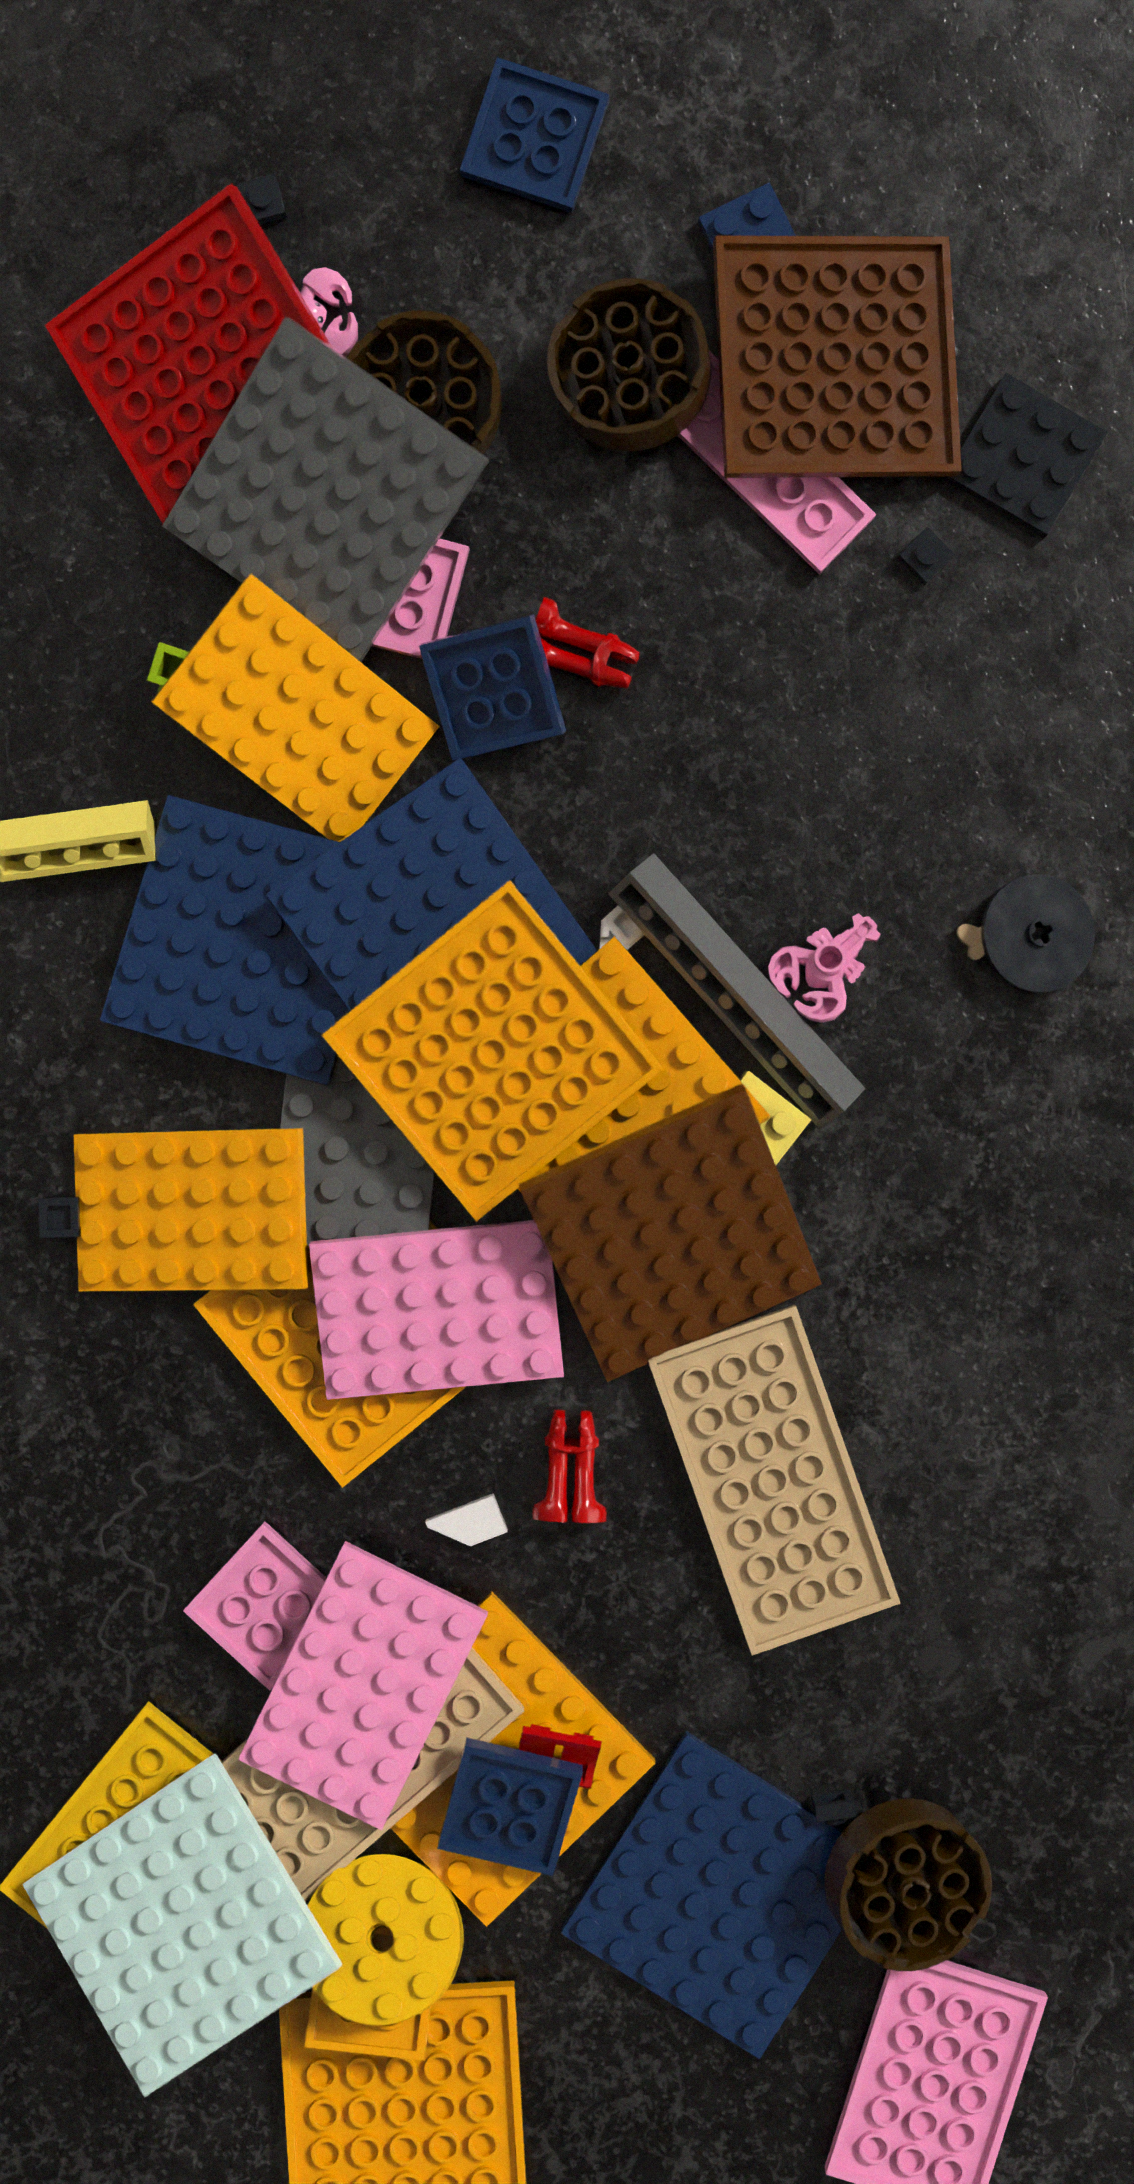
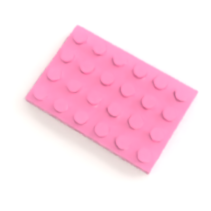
[309,1220,564,1400]
[238,1541,488,1830]
[824,1960,1048,2184]

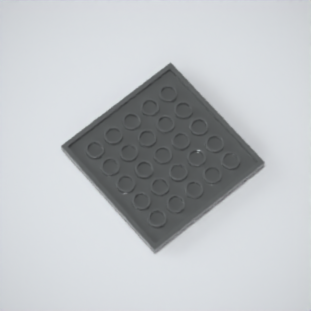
[162,317,489,662]

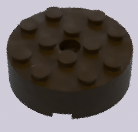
[547,278,711,451]
[347,311,502,455]
[824,1798,992,1971]

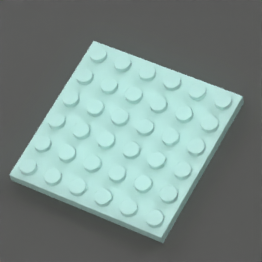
[22,1753,343,2097]

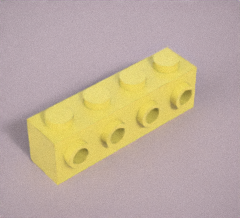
[0,800,157,882]

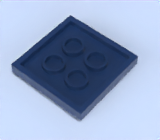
[460,57,610,213]
[419,614,566,761]
[437,1737,583,1876]

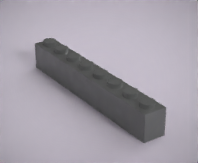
[608,853,865,1130]

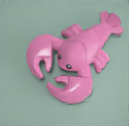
[300,267,358,357]
[768,913,881,1023]

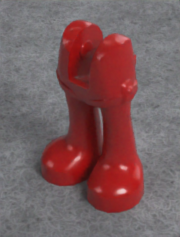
[536,597,640,688]
[532,1409,607,1523]

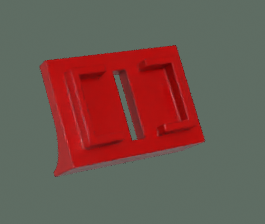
[518,1724,602,1789]

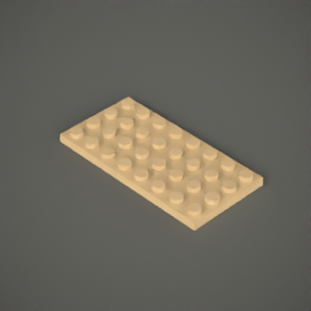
[648,1305,901,1655]
[221,1647,525,1902]

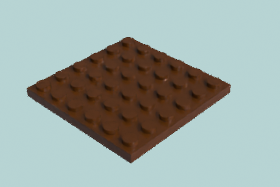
[713,236,962,478]
[518,1083,822,1382]

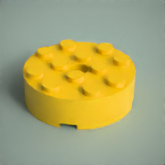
[307,1854,464,2025]

